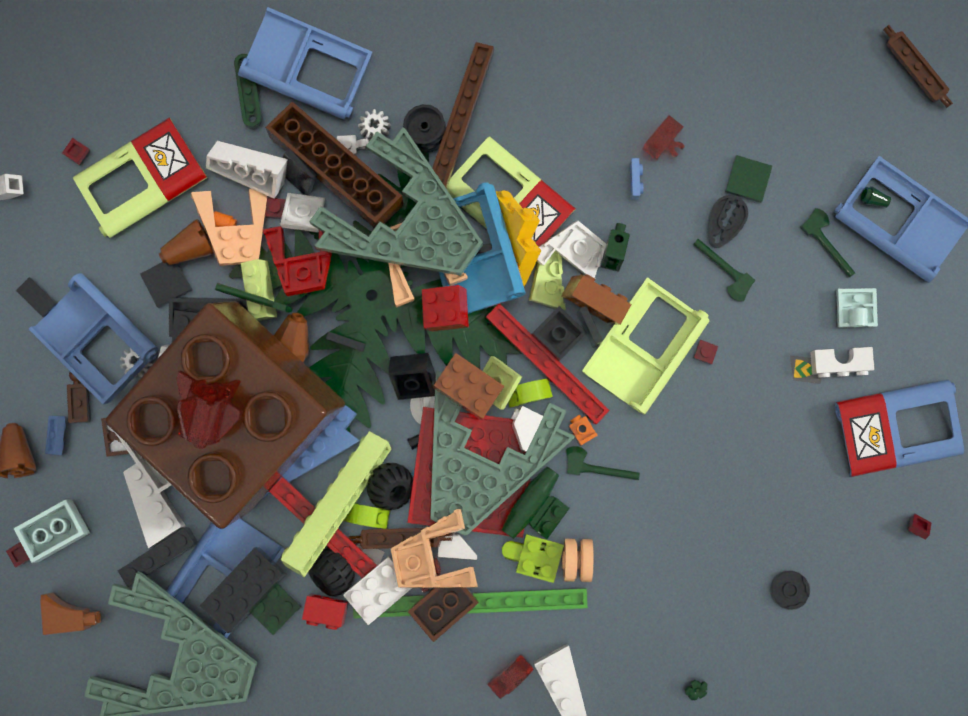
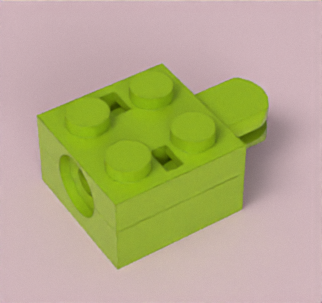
[502,534,564,583]

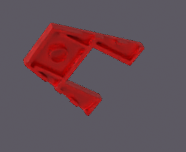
[263,215,337,296]

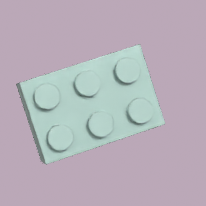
[14,499,90,563]

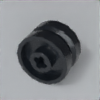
[403,104,446,153]

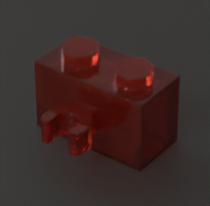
[643,115,685,160]

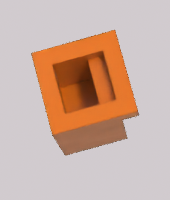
[568,415,598,446]

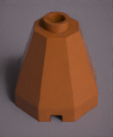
[274,313,309,362]

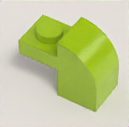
[508,379,553,408]
[343,503,390,529]

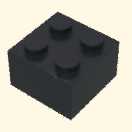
[532,306,587,361]
[388,353,435,400]

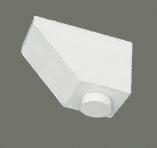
[511,406,543,452]
[438,532,477,560]

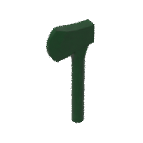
[800,208,855,278]
[693,239,756,301]
[215,283,293,313]
[566,446,640,480]

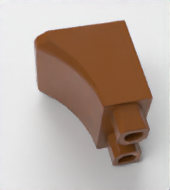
[40,593,101,635]

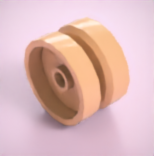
[562,539,593,582]

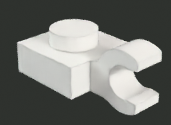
[337,135,369,155]

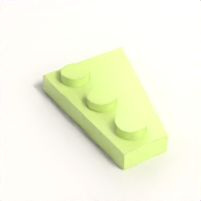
[529,251,566,311]

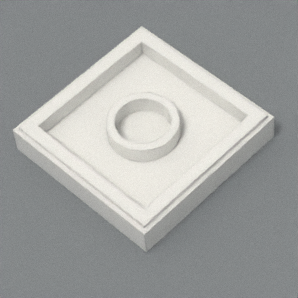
[280,193,325,232]

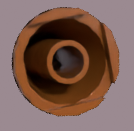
[159,219,214,265]
[0,423,36,478]

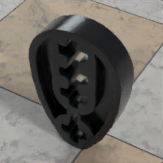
[707,195,748,248]

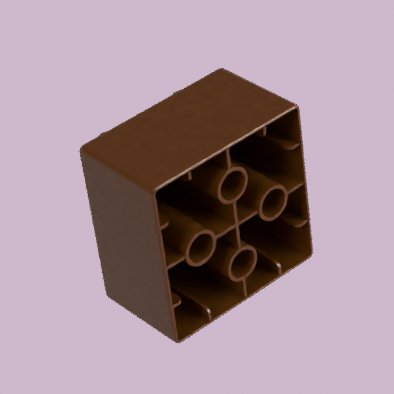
[105,301,345,529]

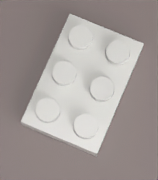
[343,556,412,625]

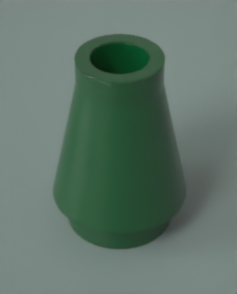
[861,186,891,208]

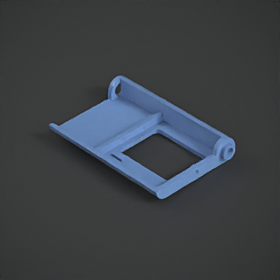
[834,156,968,283]
[29,273,158,405]

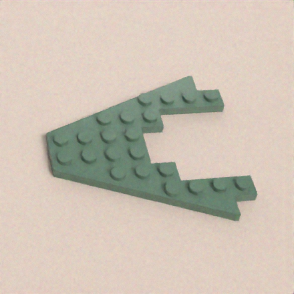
[309,128,483,276]
[430,371,575,536]
[84,571,257,716]

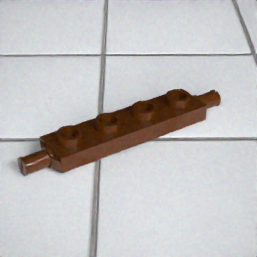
[883,25,953,108]
[349,528,453,549]

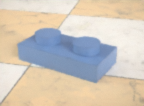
[630,158,643,200]
[45,416,66,455]

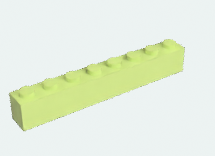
[281,431,391,577]

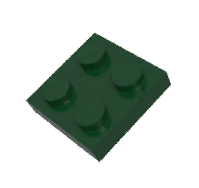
[251,584,301,635]

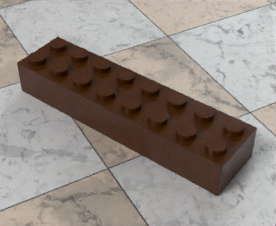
[265,102,404,229]

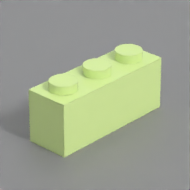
[241,259,277,321]

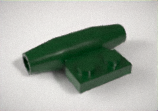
[501,467,570,539]

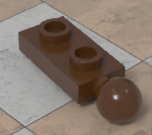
[67,372,90,423]

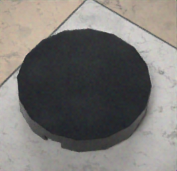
[770,571,810,610]

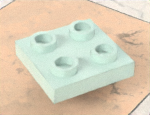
[836,288,878,328]

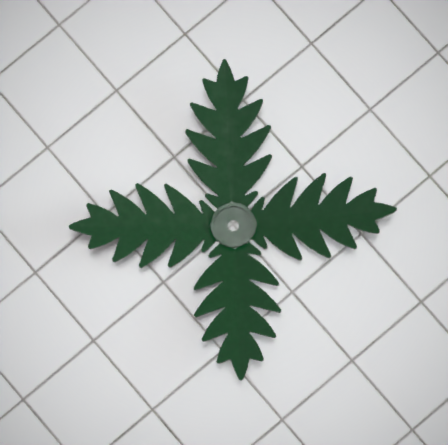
[229,152,522,433]

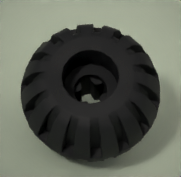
[367,463,413,510]
[308,549,354,596]

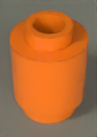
[214,211,237,227]

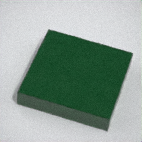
[725,155,773,203]

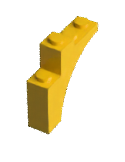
[496,190,541,286]

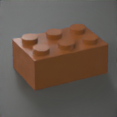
[561,274,632,325]
[433,353,504,420]

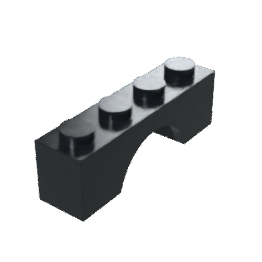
[118,527,198,587]

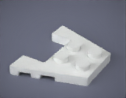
[537,221,607,282]

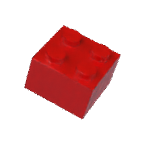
[422,285,469,331]
[302,593,349,630]

